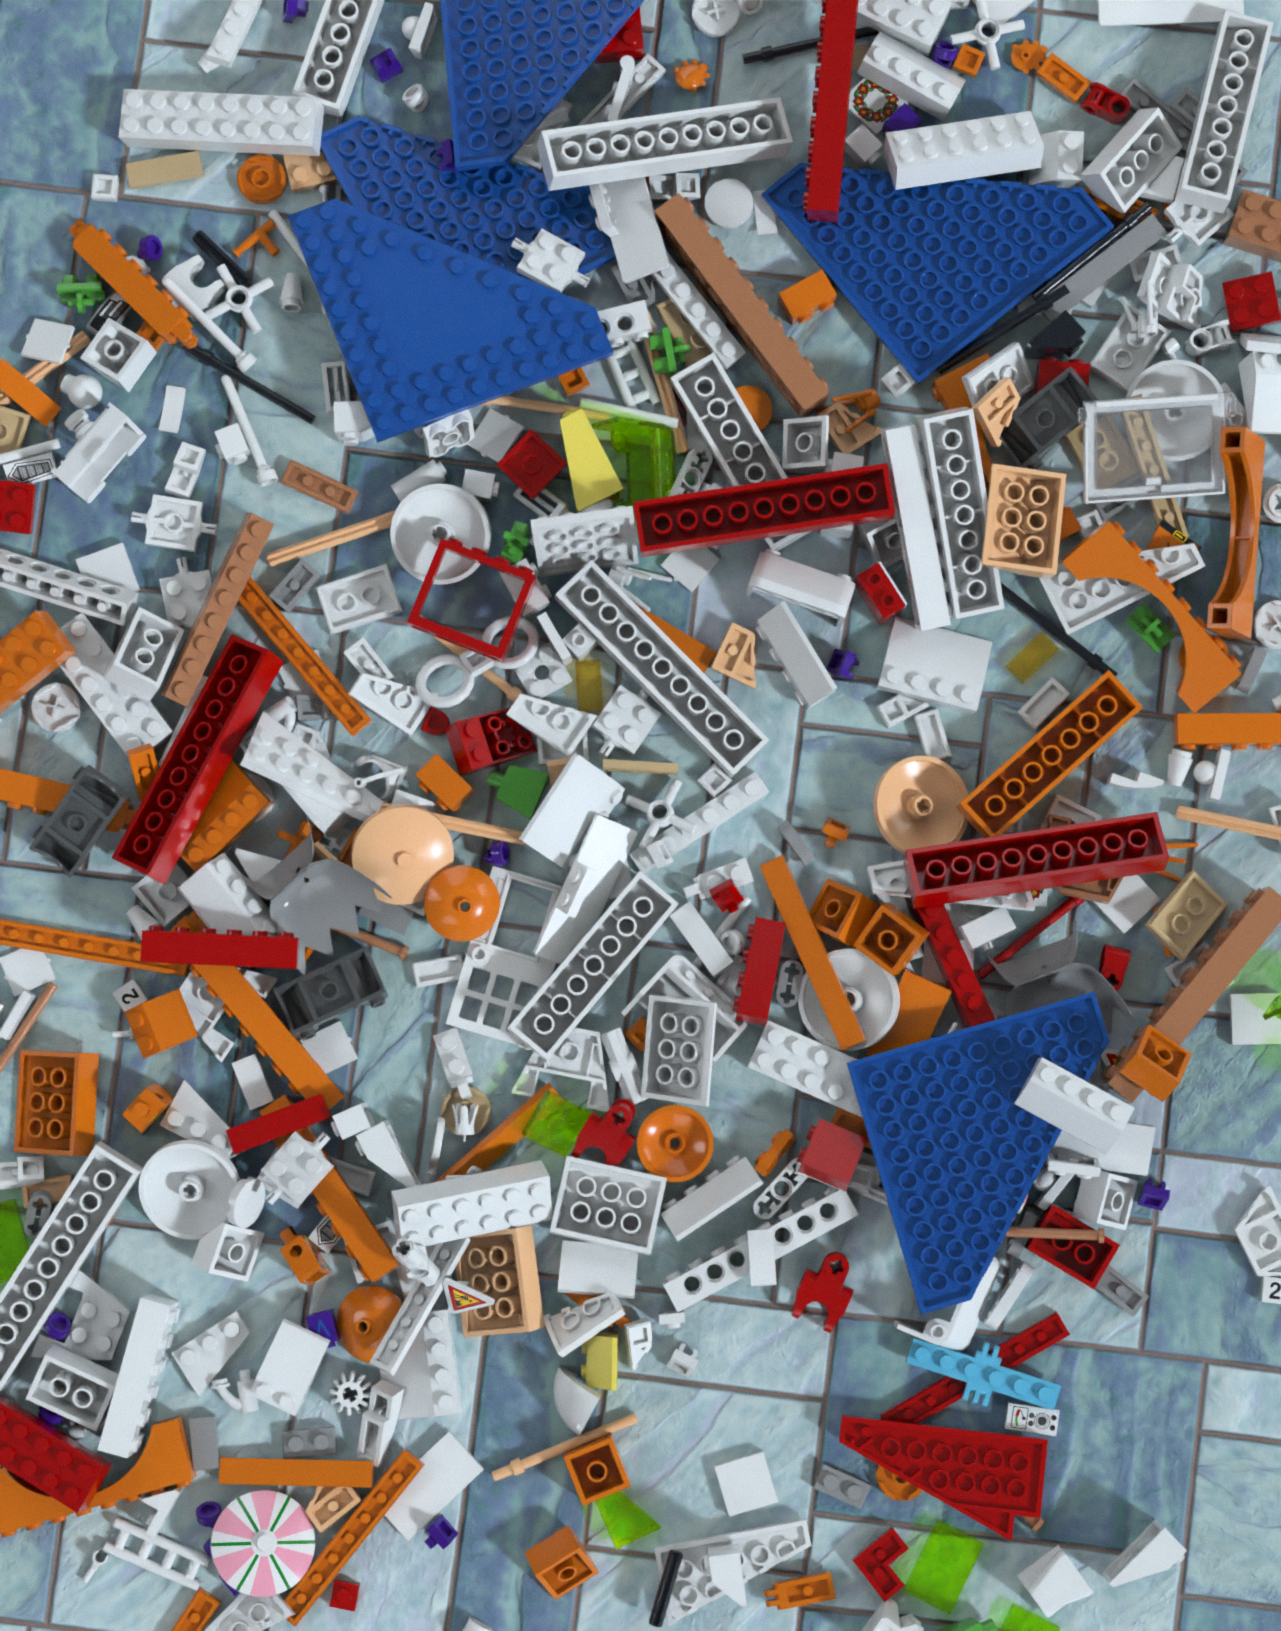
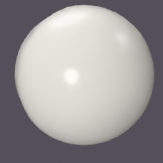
[60,374,103,409]

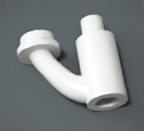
[256,696,297,732]
[211,1369,259,1413]

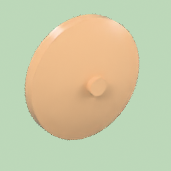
[873,755,968,854]
[351,804,454,905]

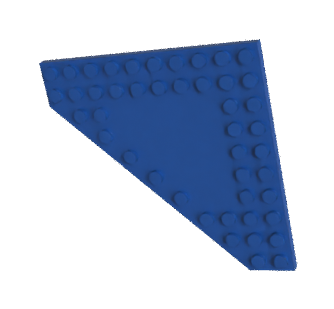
[440,0,644,171]
[320,115,616,282]
[761,163,1114,385]
[288,199,614,443]
[846,992,1110,1314]

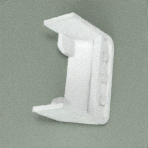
[746,549,856,628]
[621,955,748,1066]
[893,1256,1000,1351]

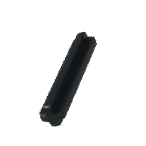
[192,230,252,288]
[649,1550,683,1627]

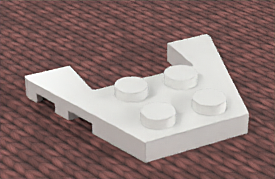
[179,967,278,1062]
[512,1027,610,1112]
[31,1269,132,1360]

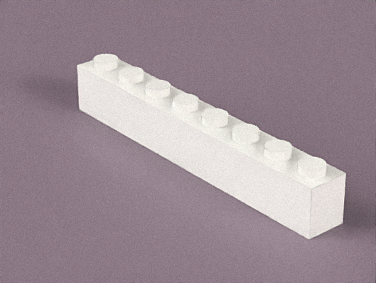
[880,424,953,631]

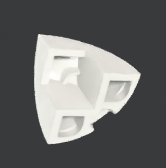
[553,1365,602,1436]

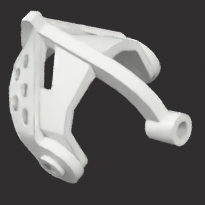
[354,755,410,803]

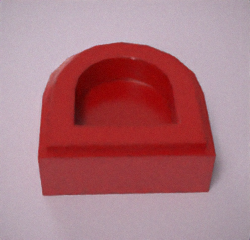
[420,707,450,736]

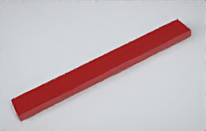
[880,1311,1070,1424]

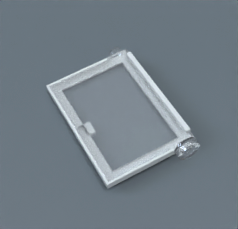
[1077,392,1237,504]

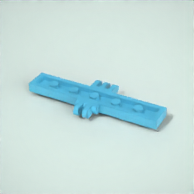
[905,1337,1061,1410]

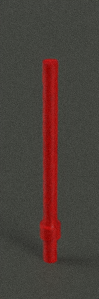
[976,896,1086,980]

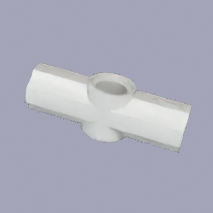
[600,1027,648,1104]
[392,1237,441,1287]

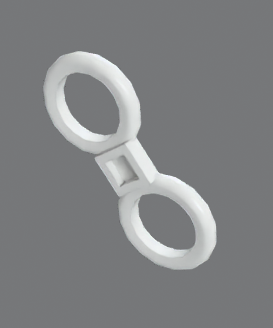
[415,616,539,708]

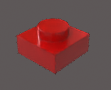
[329,1579,360,1612]

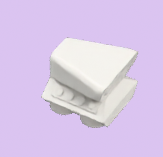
[414,409,475,458]
[1017,1545,1093,1618]
[861,1597,924,1631]

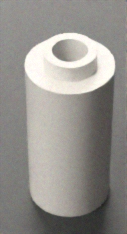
[391,460,448,502]

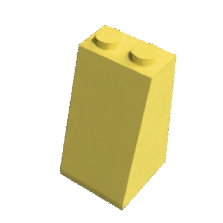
[560,409,624,513]

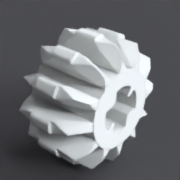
[329,1371,372,1416]

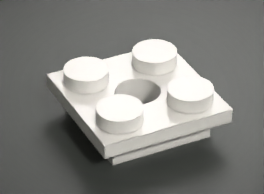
[514,642,573,699]

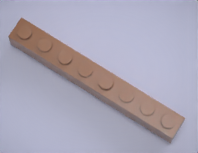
[160,512,274,707]

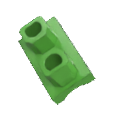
[56,274,106,313]
[649,327,691,378]
[502,520,531,564]
[1125,603,1175,654]

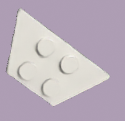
[1233,1185,1281,1277]

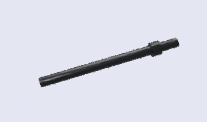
[742,26,879,64]
[1031,202,1152,302]
[938,284,1070,374]
[183,346,316,424]
[1001,583,1118,676]

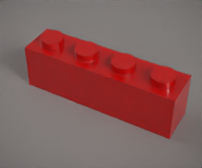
[732,917,786,1026]

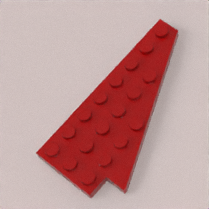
[839,1415,1048,1540]

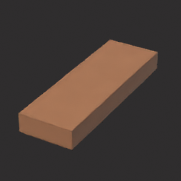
[280,460,359,515]

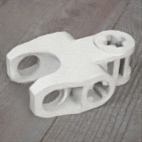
[160,254,227,321]

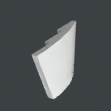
[1137,252,1203,331]

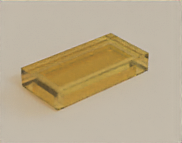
[1005,631,1059,684]
[575,659,603,711]

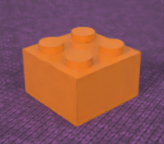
[853,902,930,976]
[563,1433,631,1506]

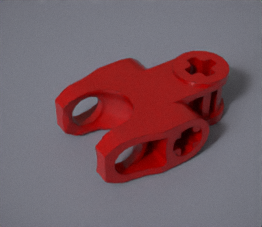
[571,1098,636,1167]
[791,1251,854,1333]

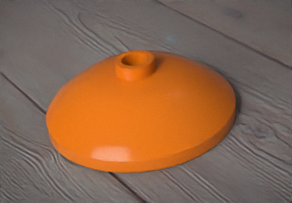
[424,865,500,941]
[637,1105,714,1182]
[336,1285,403,1363]

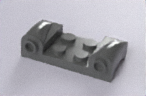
[999,367,1103,470]
[29,765,130,878]
[273,946,389,1041]

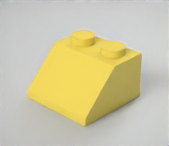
[581,1332,618,1391]

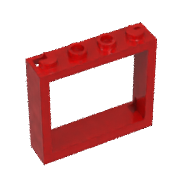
[407,538,537,663]

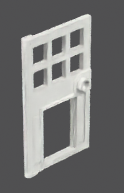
[446,866,563,1050]

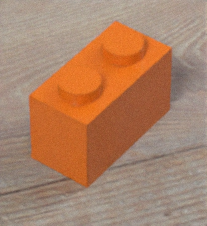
[778,269,837,325]
[415,753,475,813]

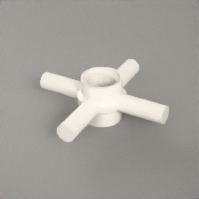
[950,0,1025,70]
[204,264,274,334]
[625,779,697,850]

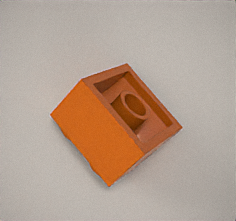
[809,878,879,949]
[125,989,198,1059]
[1120,1024,1192,1102]
[524,1525,599,1600]

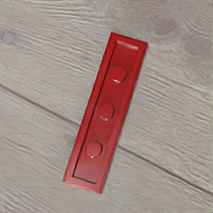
[226,1093,332,1154]

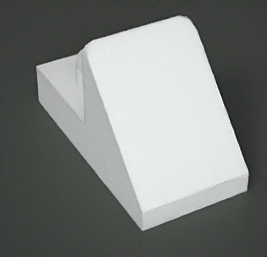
[141,1487,184,1538]

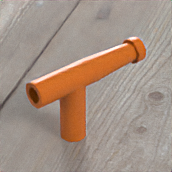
[232,219,280,258]

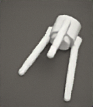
[1121,279,1159,338]
[608,562,673,612]

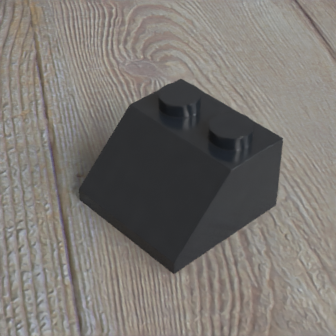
[1023,310,1086,361]

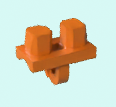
[277,819,323,858]

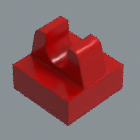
[709,878,744,914]

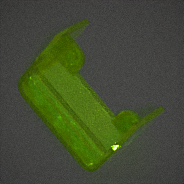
[592,416,676,527]

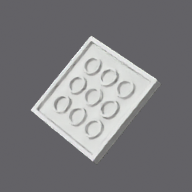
[530,506,639,577]

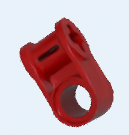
[1080,82,1130,125]
[1098,944,1131,991]

